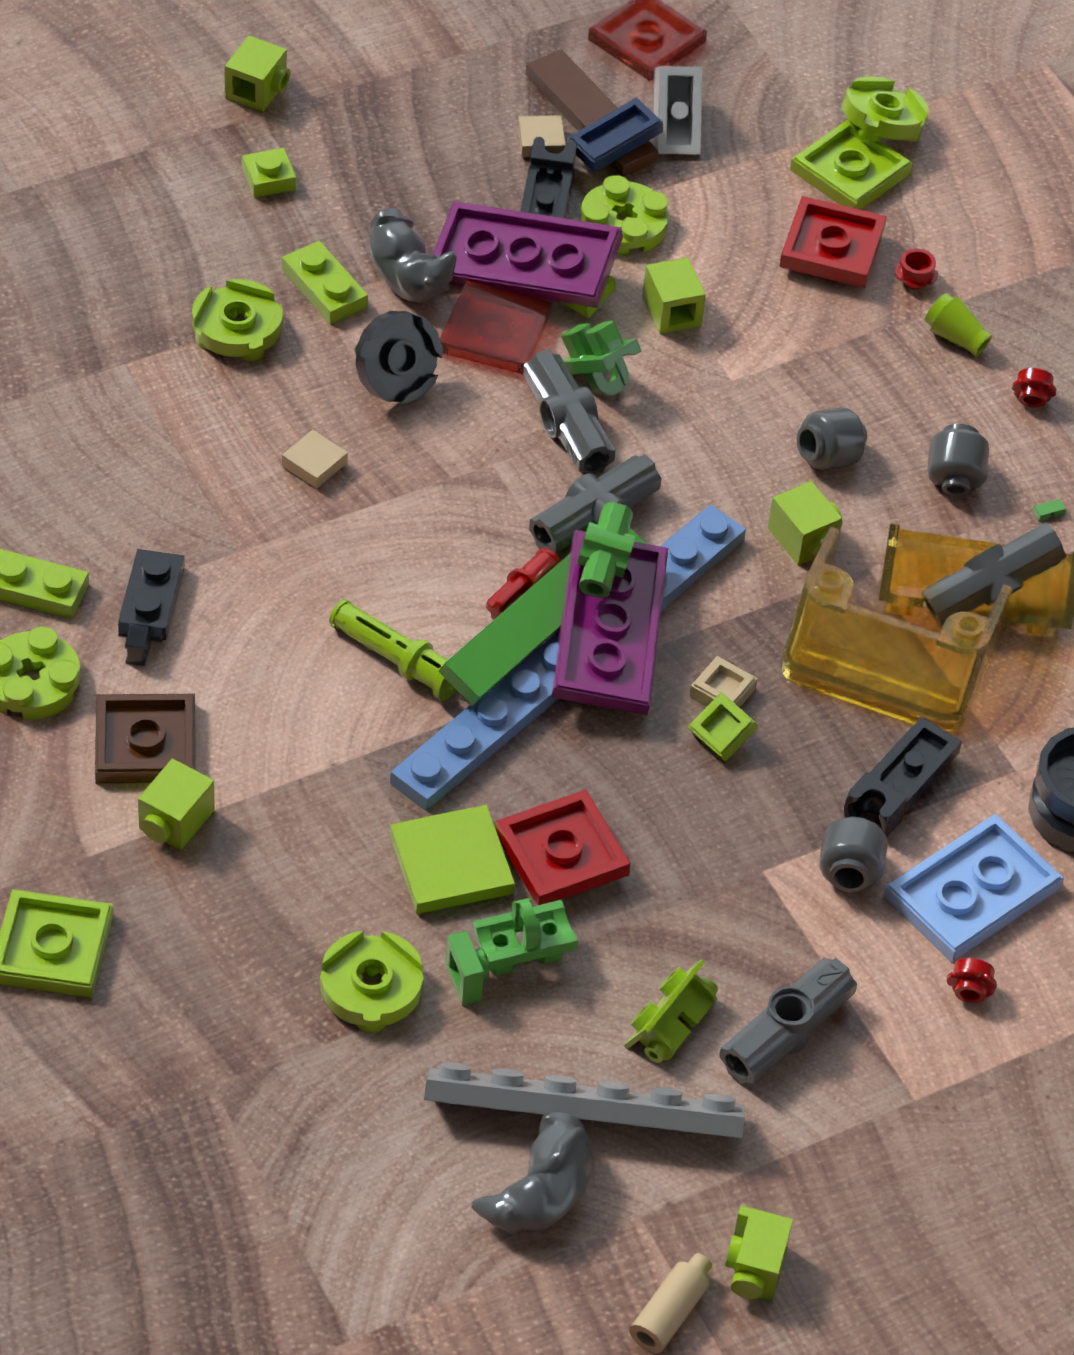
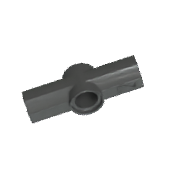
[523,349,616,475]
[529,454,662,553]
[921,522,1067,628]
[719,957,857,1085]

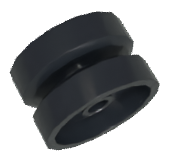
[1028,728,1074,852]

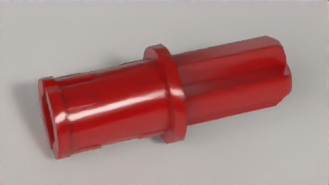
[486,548,561,620]

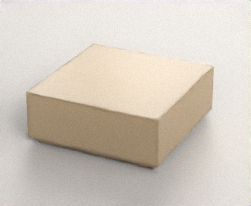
[518,115,565,157]
[282,429,348,489]
[689,656,758,708]

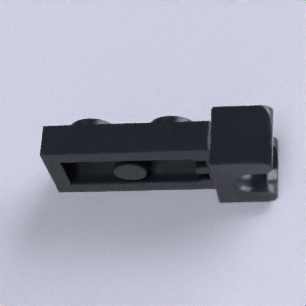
[520,137,577,218]
[844,716,962,837]

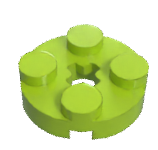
[841,76,929,142]
[580,175,669,255]
[192,279,283,361]
[0,626,81,720]
[320,931,424,1033]

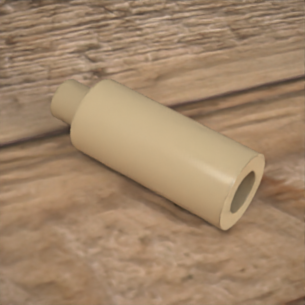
[629,1253,712,1353]

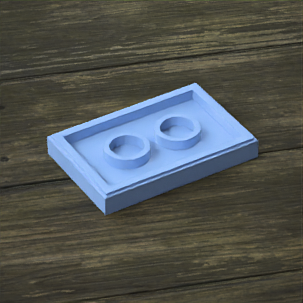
[883,813,1064,963]

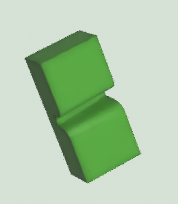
[1033,499,1066,521]

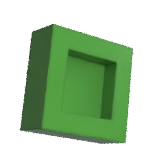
[445,930,489,1006]

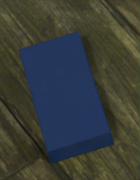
[568,97,663,173]

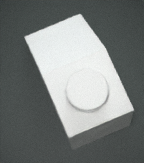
[654,66,702,155]

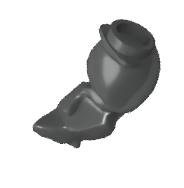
[369,208,457,303]
[472,1112,593,1236]

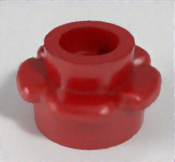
[895,248,938,289]
[1012,368,1057,407]
[946,958,997,1003]

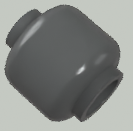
[797,407,867,471]
[927,424,990,496]
[819,817,888,892]

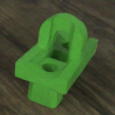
[561,321,642,396]
[473,898,578,976]

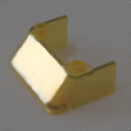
[876,524,1074,638]
[781,526,1012,733]

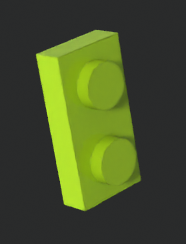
[282,240,368,324]
[0,549,89,619]

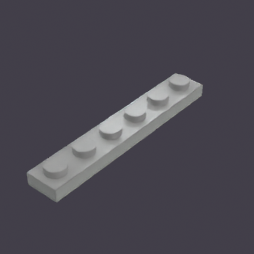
[424,1062,745,1138]

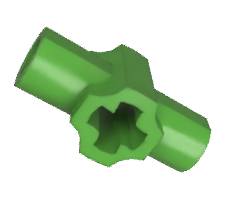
[577,502,636,598]

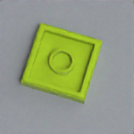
[790,119,913,210]
[390,805,515,914]
[0,889,114,998]

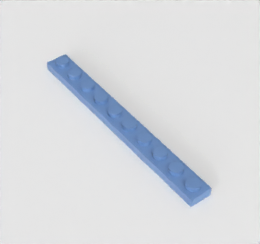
[390,504,746,811]

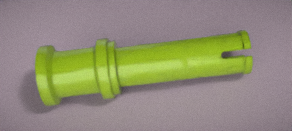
[329,599,457,701]

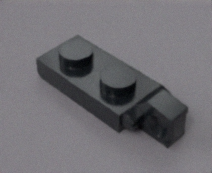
[118,549,185,666]

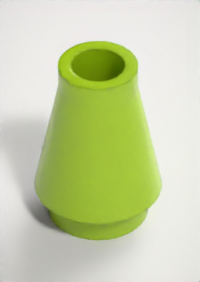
[924,293,993,356]

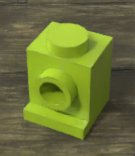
[725,1205,793,1301]

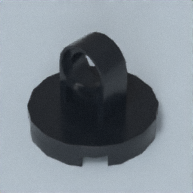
[355,311,443,403]

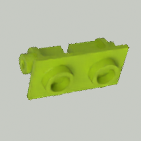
[624,960,718,1063]

